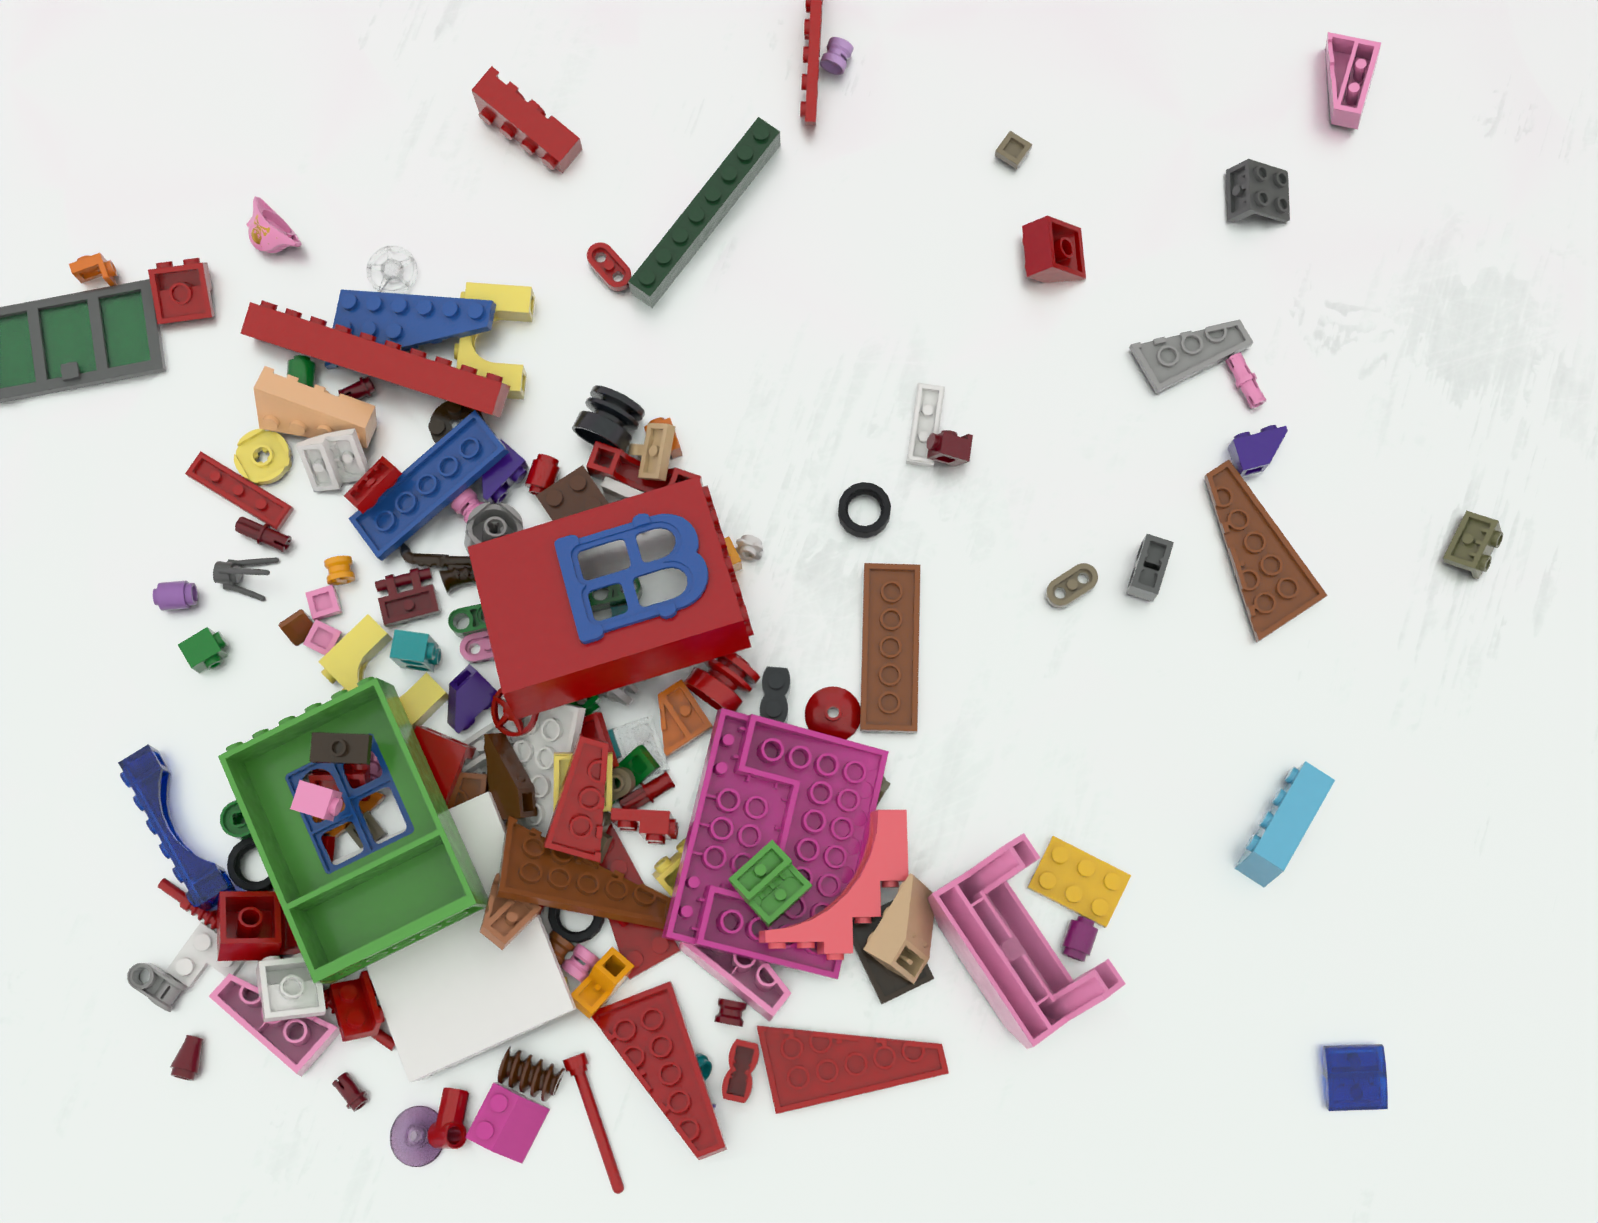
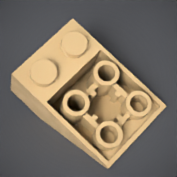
[863,873,934,984]

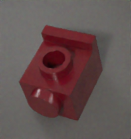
[927,430,973,467]

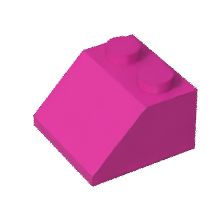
[465,1082,550,1164]

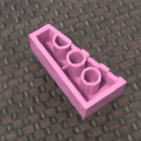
[209,973,340,1077]

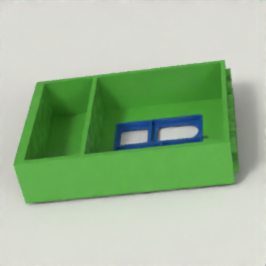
[218,677,488,984]

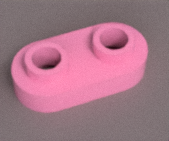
[460,630,494,663]

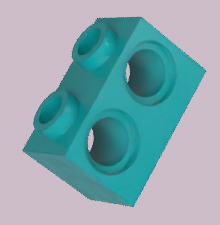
[390,629,441,673]

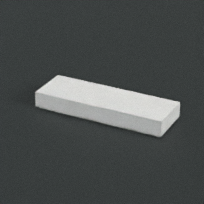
[906,383,945,467]

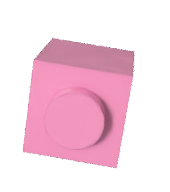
[290,780,343,821]

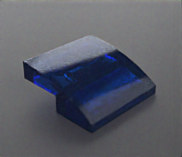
[1323,1044,1388,1111]

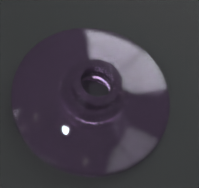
[390,1106,442,1167]

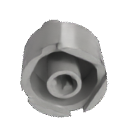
[464,502,523,554]

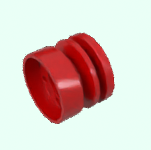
[684,652,760,712]

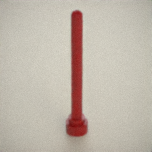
[563,1052,624,1194]

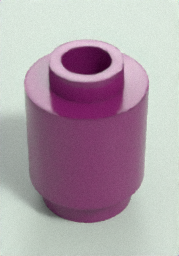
[1062,916,1098,962]

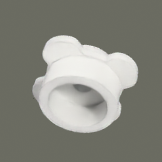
[735,535,763,560]

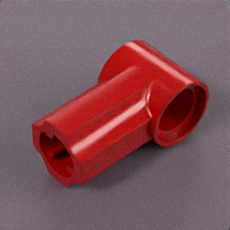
[427,1088,469,1149]

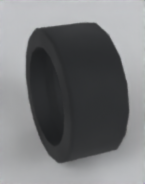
[838,482,891,538]
[227,837,273,891]
[548,907,604,943]

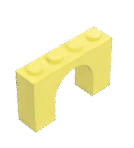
[454,282,535,400]
[318,614,448,730]

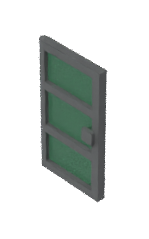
[0,279,166,403]

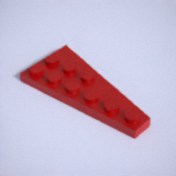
[592,981,727,1160]

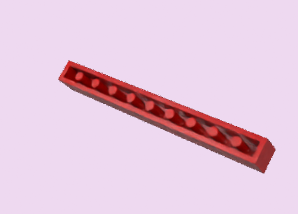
[240,300,511,418]

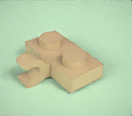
[628,423,676,481]

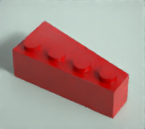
[471,66,583,173]

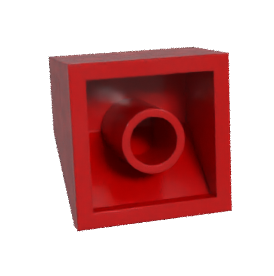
[1022,215,1086,283]

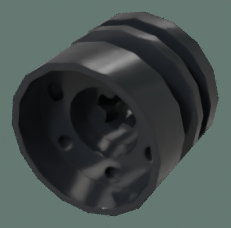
[572,385,645,452]

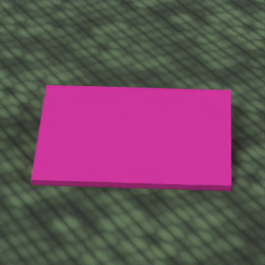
[662,708,889,979]

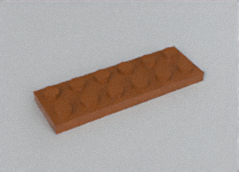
[860,563,920,733]

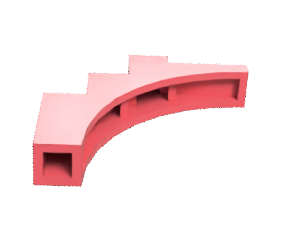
[759,810,908,960]

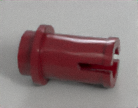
[338,376,376,399]
[332,1072,368,1112]

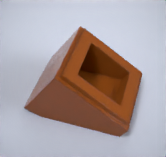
[278,609,314,646]

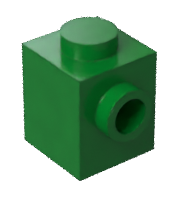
[178,627,229,673]

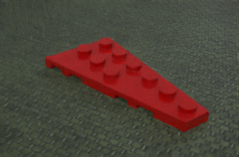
[800,0,823,125]
[757,1026,949,1114]

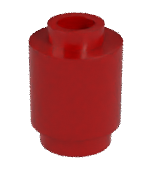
[525,454,560,496]

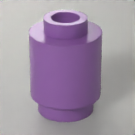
[153,580,198,611]

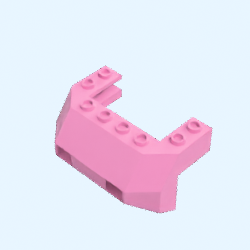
[927,833,1126,1049]

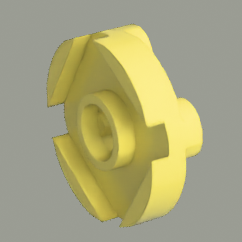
[234,429,292,486]

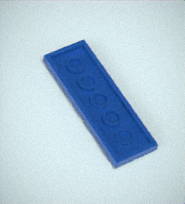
[348,410,509,561]

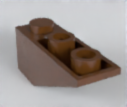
[484,733,537,820]

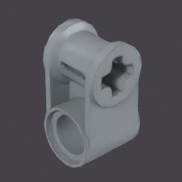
[127,963,187,1012]

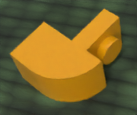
[571,947,634,1019]

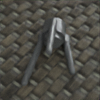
[213,557,279,601]

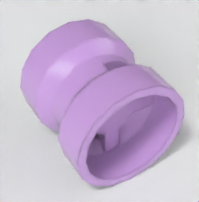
[820,37,854,75]

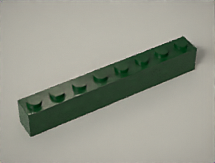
[628,117,781,308]

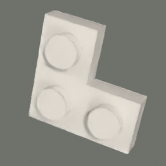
[166,922,246,988]

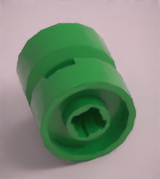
[220,800,252,840]

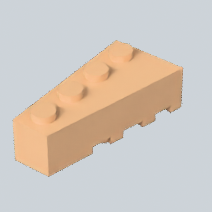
[254,366,377,448]

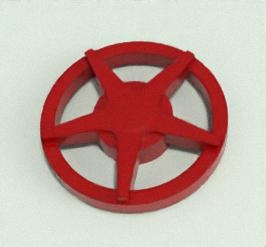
[491,688,539,737]

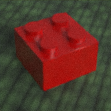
[217,891,282,961]

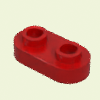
[587,242,632,291]

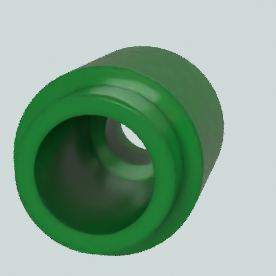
[287,355,316,388]

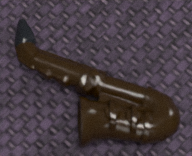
[399,543,476,593]

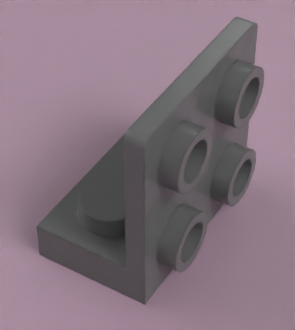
[1226,159,1290,223]

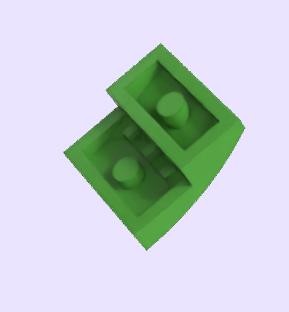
[728,840,812,927]

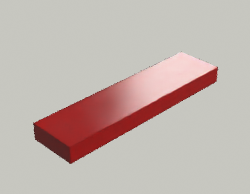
[185,451,294,532]

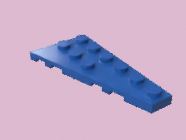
[324,289,496,370]

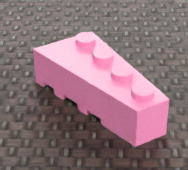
[679,942,791,1022]

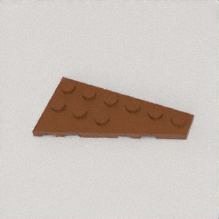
[1204,460,1328,642]
[496,816,671,929]

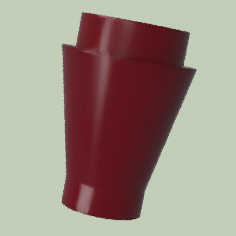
[170,1035,204,1081]

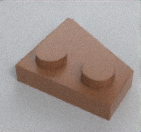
[479,873,542,950]

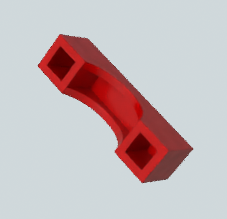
[586,441,703,493]

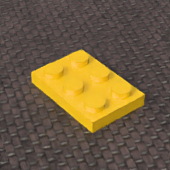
[1027,836,1131,928]

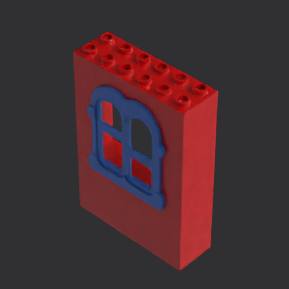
[467,476,754,719]

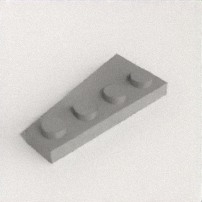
[1129,319,1254,394]

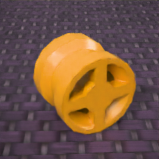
[324,555,355,585]

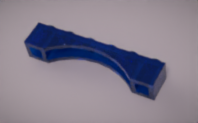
[118,744,236,911]

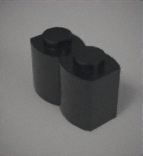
[760,666,791,723]

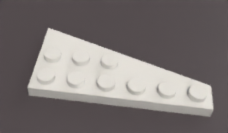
[512,704,586,837]

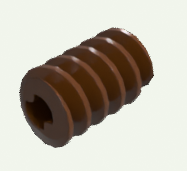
[497,1046,565,1102]

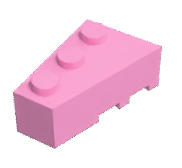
[1325,32,1381,129]

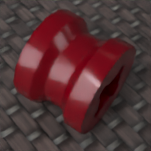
[714,998,747,1027]

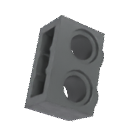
[1126,534,1174,602]

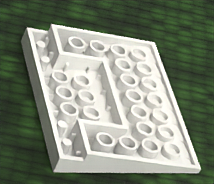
[332,792,577,1082]

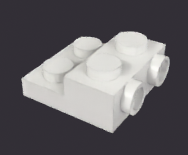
[256,953,326,1022]

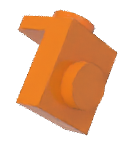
[69,253,117,286]

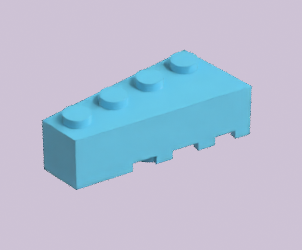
[1235,761,1335,887]

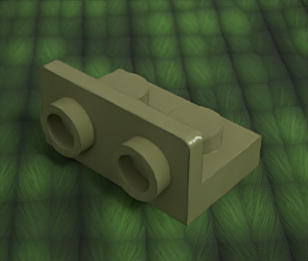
[1443,510,1503,579]

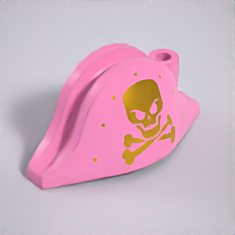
[246,196,302,253]

